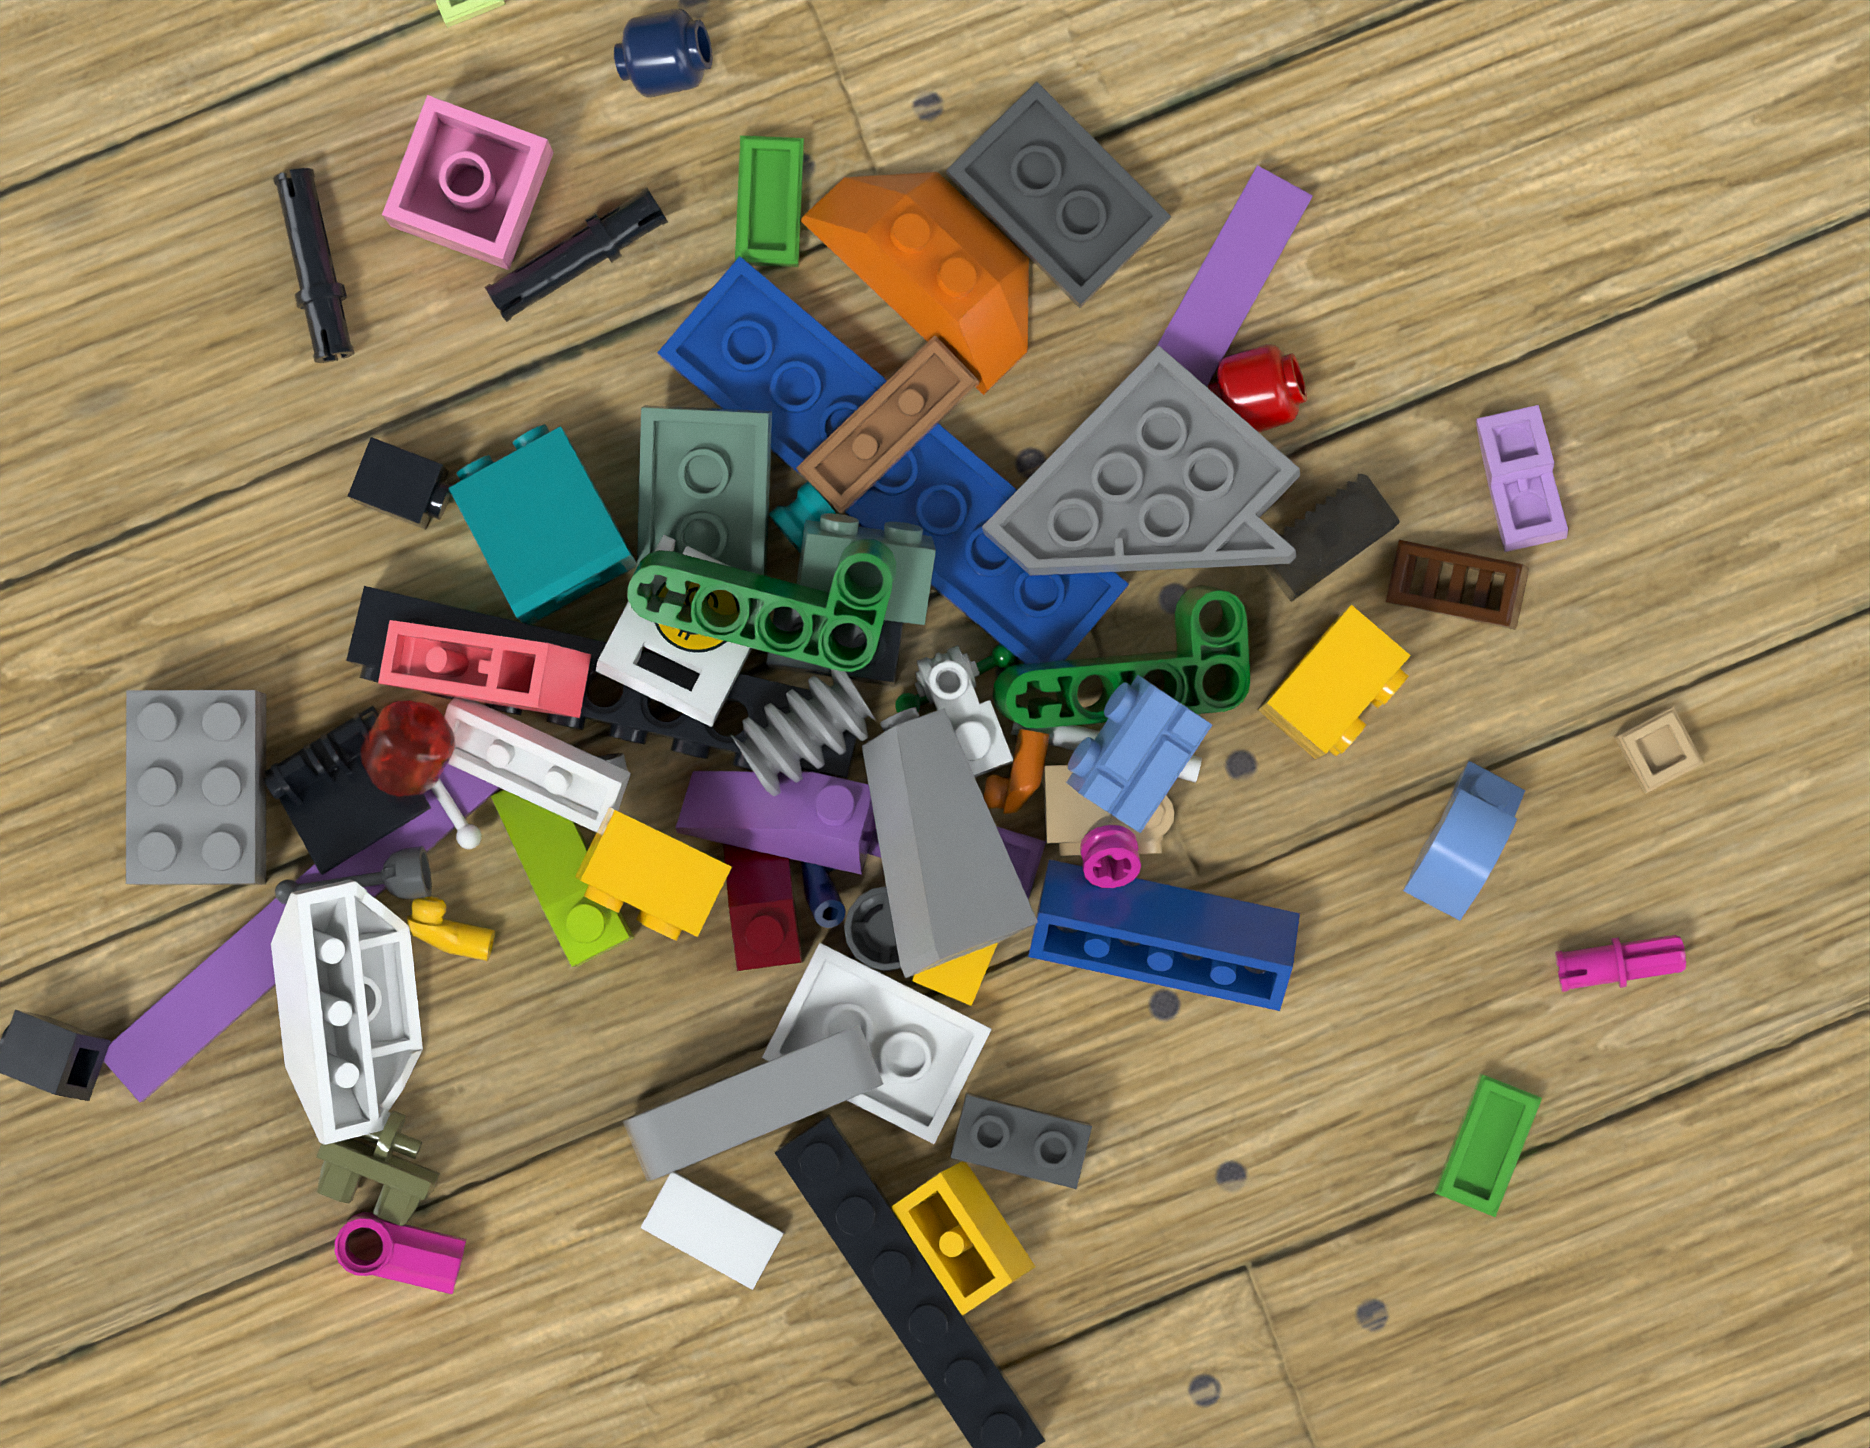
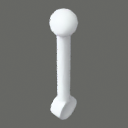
[398,732,482,849]

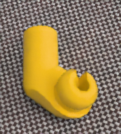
[407,896,495,961]

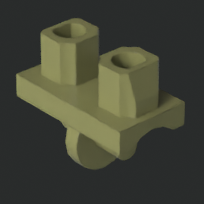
[316,1110,440,1226]

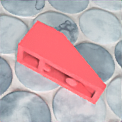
[378,620,591,718]

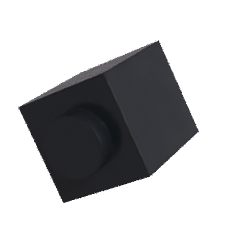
[347,437,453,530]
[0,1010,111,1101]

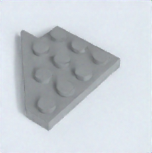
[982,345,1300,576]

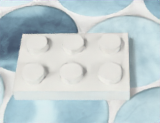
[762,943,991,1144]

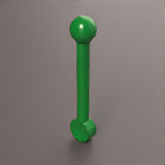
[895,644,1016,713]

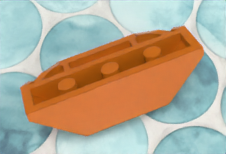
[801,172,1029,395]

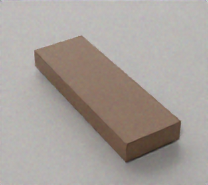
[796,336,979,515]

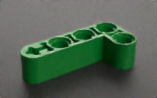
[627,538,896,672]
[992,585,1250,729]

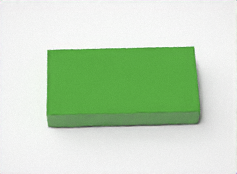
[735,136,804,267]
[1434,1074,1542,1217]

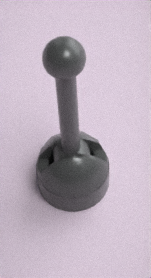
[275,846,432,905]

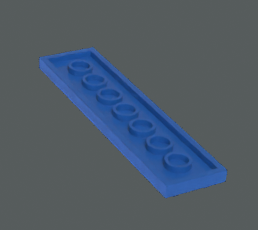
[657,256,1129,664]

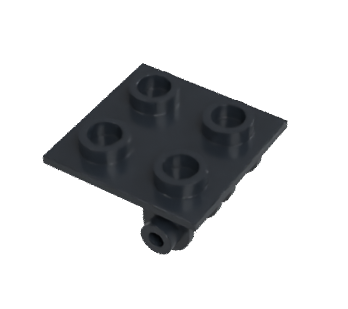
[263,706,431,875]

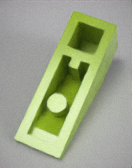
[491,790,634,967]

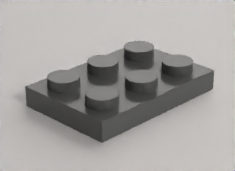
[946,82,1171,308]

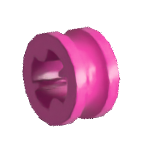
[1080,825,1141,888]

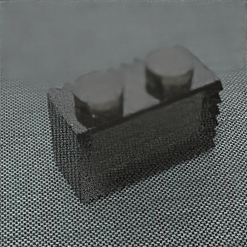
[1264,474,1400,602]

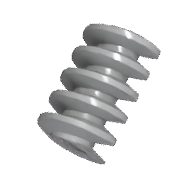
[731,669,876,796]

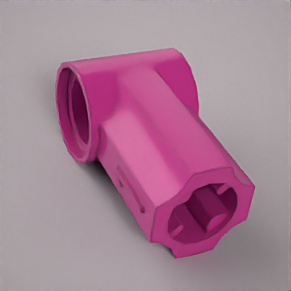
[334,1212,467,1294]

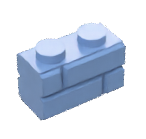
[1066,675,1212,833]

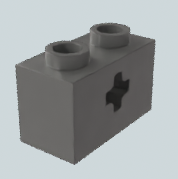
[950,1093,1092,1189]

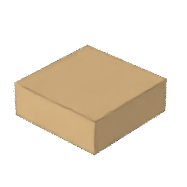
[1614,707,1703,793]

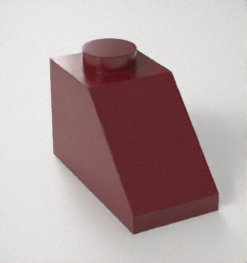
[723,844,803,971]

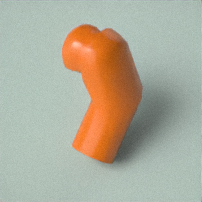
[983,729,1050,814]

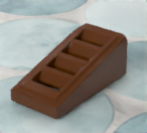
[1386,540,1529,630]

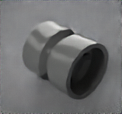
[844,887,901,971]

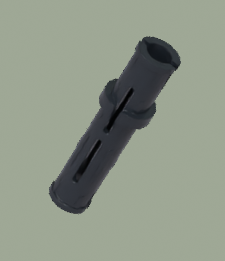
[273,168,355,363]
[485,187,668,322]

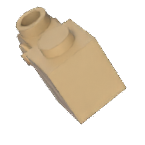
[1043,765,1174,856]

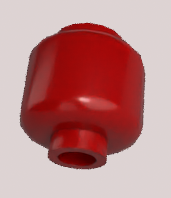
[1208,344,1307,432]

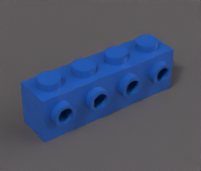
[1028,859,1300,1011]

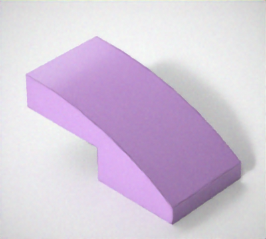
[1476,405,1568,552]

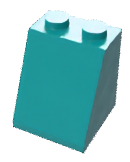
[449,424,637,625]

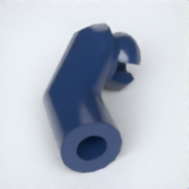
[801,861,846,928]

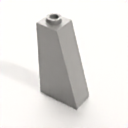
[862,707,1038,978]

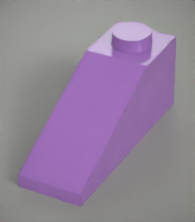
[676,771,876,875]

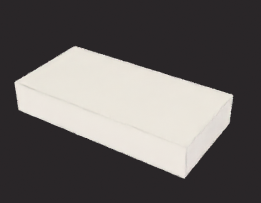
[641,1171,784,1290]

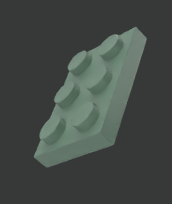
[637,405,772,576]

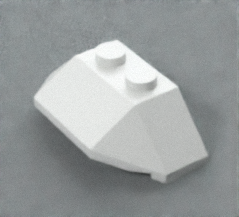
[271,879,423,1145]

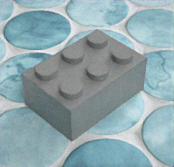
[126,690,266,885]

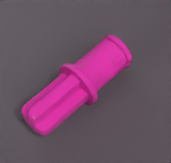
[1555,935,1686,992]

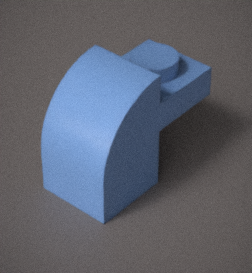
[1403,761,1526,921]

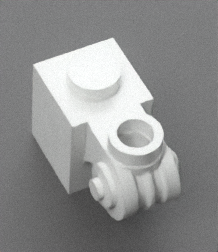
[915,645,1013,777]

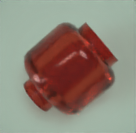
[361,700,456,796]

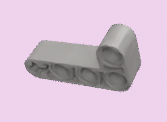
[623,1025,884,1181]

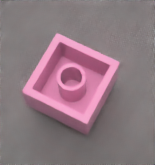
[382,95,554,270]

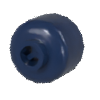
[614,9,713,98]

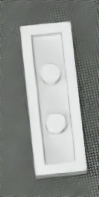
[433,697,631,832]

